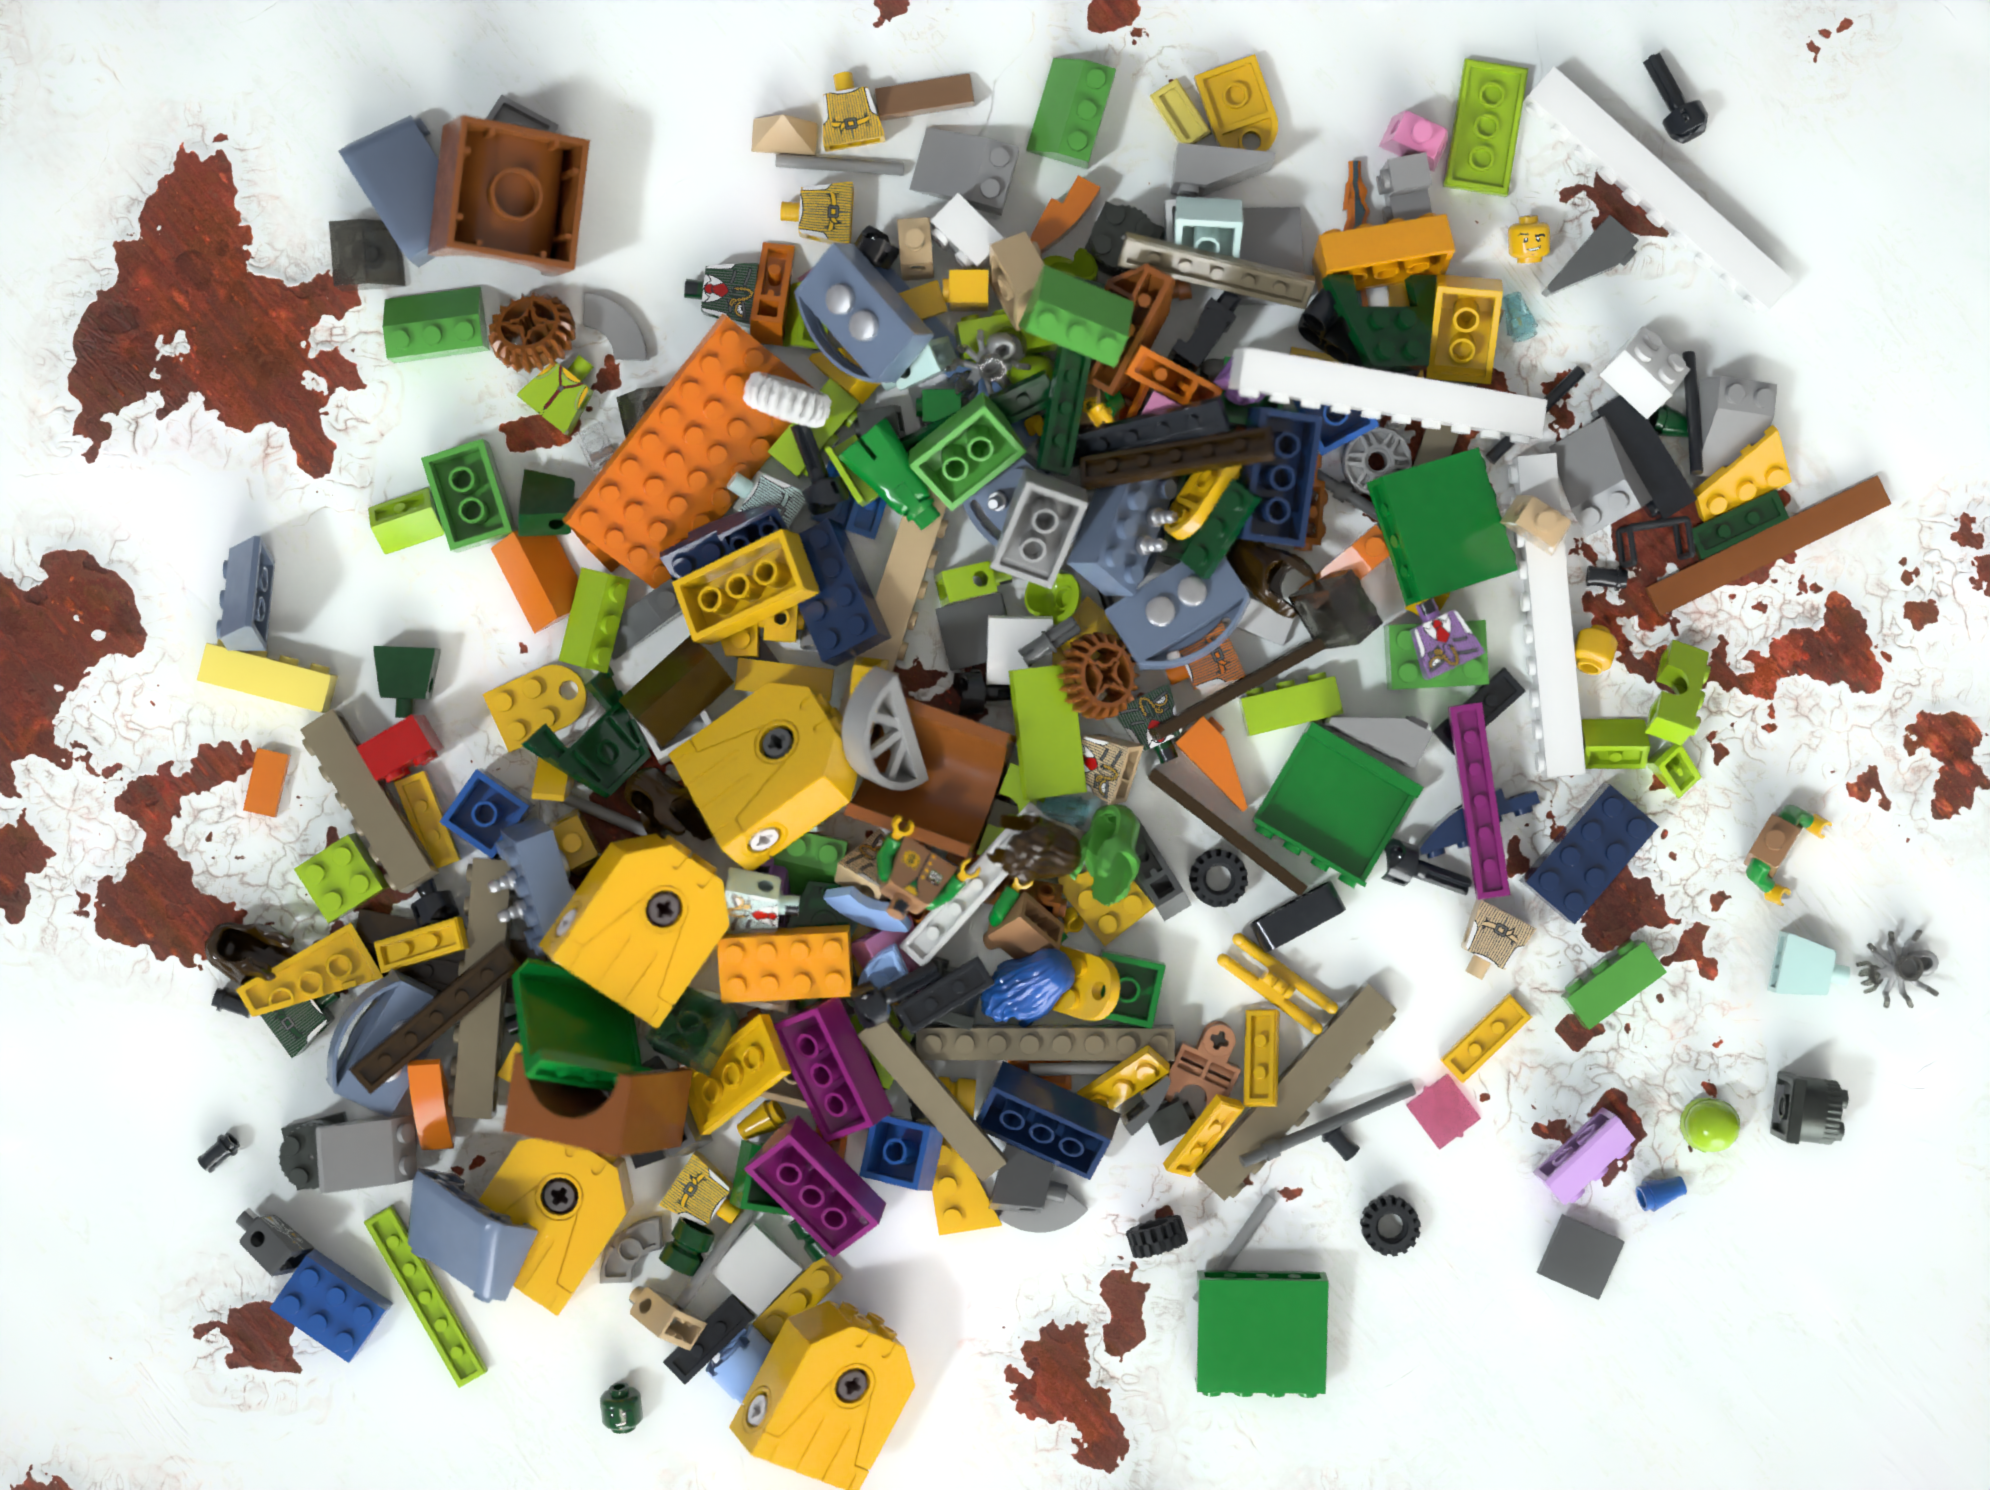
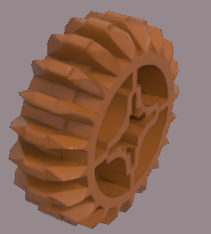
[488,291,576,374]
[1057,632,1140,720]

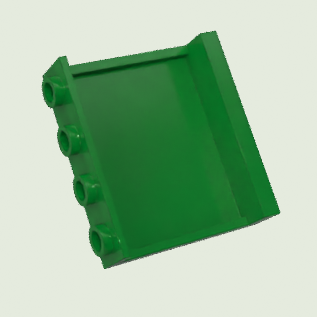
[1366,447,1518,606]
[1251,722,1424,889]
[512,958,655,1092]
[1195,1270,1329,1398]

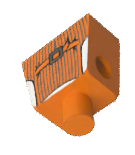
[1164,621,1246,690]

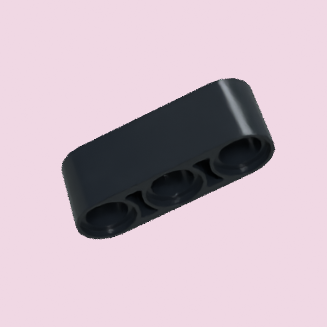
[1249,881,1346,953]

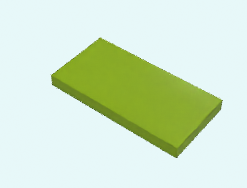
[1443,58,1529,197]
[1008,665,1087,800]

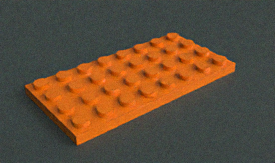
[563,313,814,589]

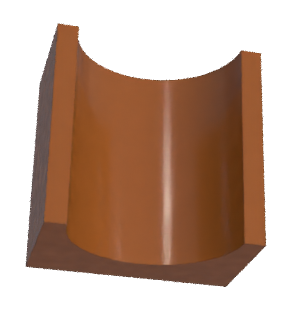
[427,115,590,277]
[844,697,1016,858]
[503,1052,693,1157]

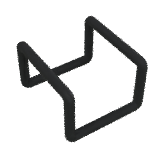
[1616,516,1695,568]

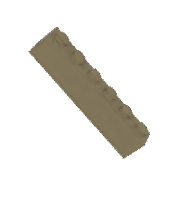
[300,709,440,894]

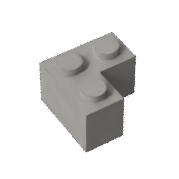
[1376,152,1432,224]

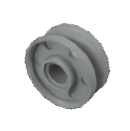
[1341,427,1412,496]

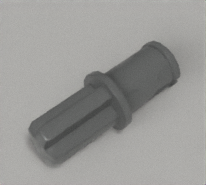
[1018,617,1081,667]

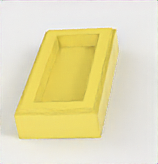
[1149,78,1211,144]

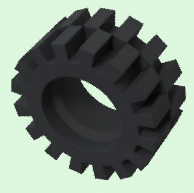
[1189,849,1248,907]
[1360,1195,1421,1257]
[1126,1215,1189,1259]

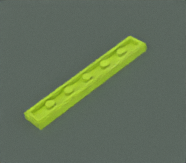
[363,1205,488,1388]

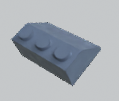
[216,536,275,651]

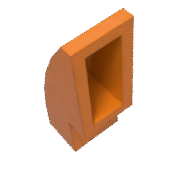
[1030,175,1101,254]
[407,1059,456,1150]

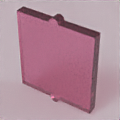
[1405,1073,1482,1150]

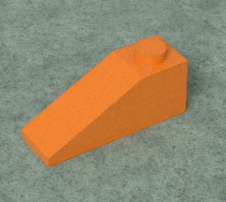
[750,242,795,346]
[1125,344,1223,405]
[1298,525,1389,613]
[1174,716,1248,812]

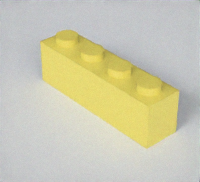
[197,639,338,713]

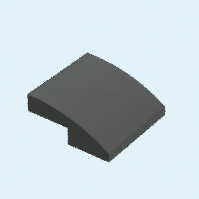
[935,592,1008,671]
[1120,1074,1171,1136]
[1536,1214,1625,1300]

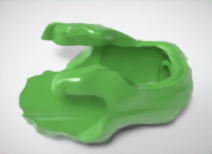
[1069,804,1141,907]

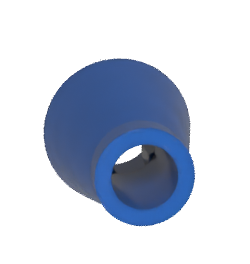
[1635,1176,1687,1212]

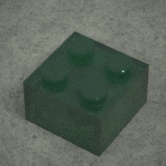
[645,986,740,1077]

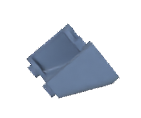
[338,115,439,268]
[407,1168,539,1303]

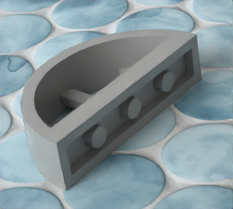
[842,666,929,790]

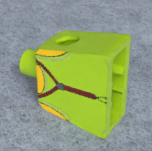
[516,355,594,437]

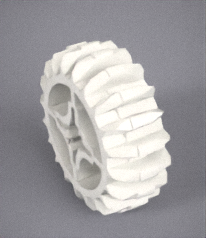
[743,372,832,428]

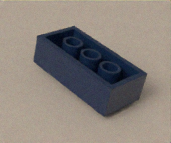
[1236,407,1323,547]
[798,518,892,667]
[1519,784,1659,924]
[975,1061,1121,1180]

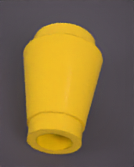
[737,1100,786,1140]

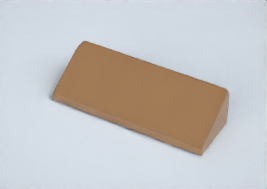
[875,73,975,121]

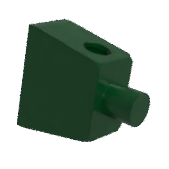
[518,469,579,536]
[373,646,441,718]

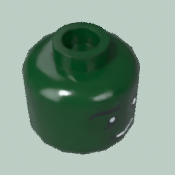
[600,1382,643,1434]

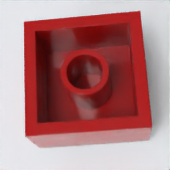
[356,714,444,783]

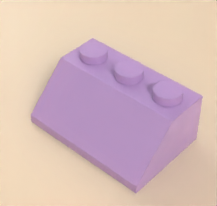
[1533,1107,1635,1205]

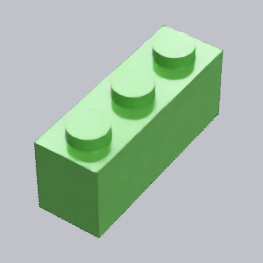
[1561,939,1667,1030]

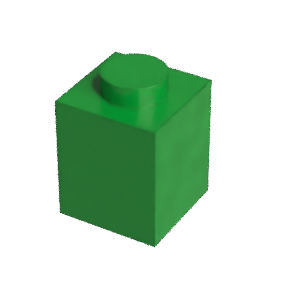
[916,389,961,425]

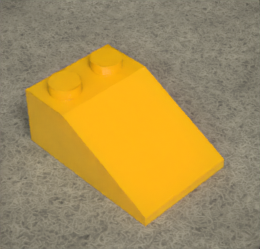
[1426,274,1503,384]

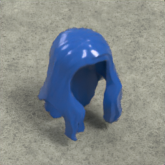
[980,948,1075,1027]

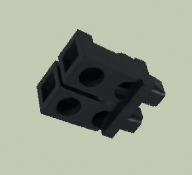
[1167,291,1242,373]

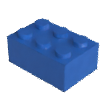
[269,1249,393,1363]

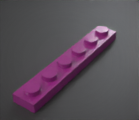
[1448,702,1510,900]

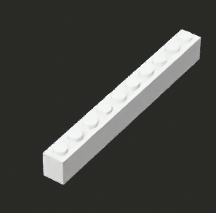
[1523,66,1795,314]
[1228,347,1547,444]
[1508,453,1586,778]

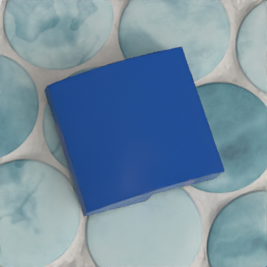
[810,458,886,540]

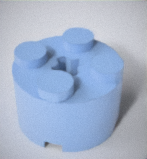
[705,1325,772,1403]

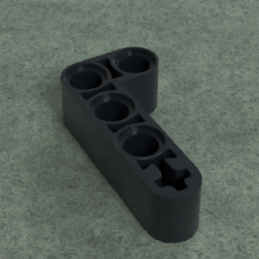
[1298,288,1420,377]

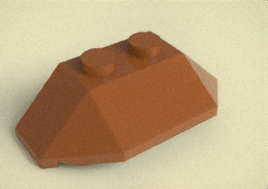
[1087,263,1175,396]

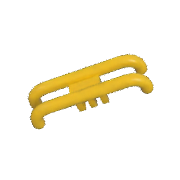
[1217,933,1338,1035]

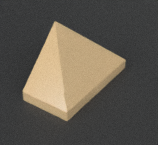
[751,114,818,156]

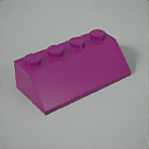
[773,997,894,1142]
[744,1115,886,1258]

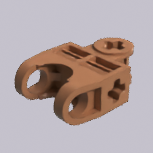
[1163,1021,1241,1111]

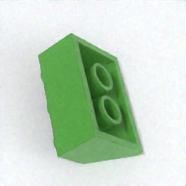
[1026,58,1116,169]
[1018,265,1134,367]
[382,286,490,363]
[909,391,1027,512]
[773,831,850,895]

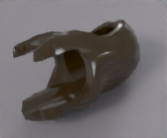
[1225,538,1317,619]
[624,767,714,841]
[987,814,1082,885]
[205,922,298,986]

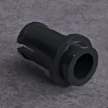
[1586,565,1628,591]
[211,987,251,1018]
[1321,1126,1360,1161]
[197,1133,240,1173]

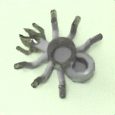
[944,329,1031,400]
[1856,929,1939,1009]

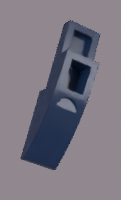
[660,504,790,581]
[1417,788,1540,859]

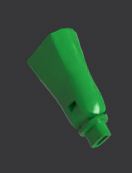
[837,417,941,530]

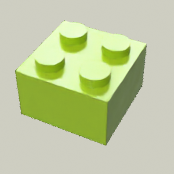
[294,833,390,923]

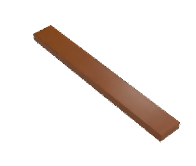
[1645,475,1892,617]

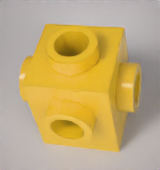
[759,604,805,643]

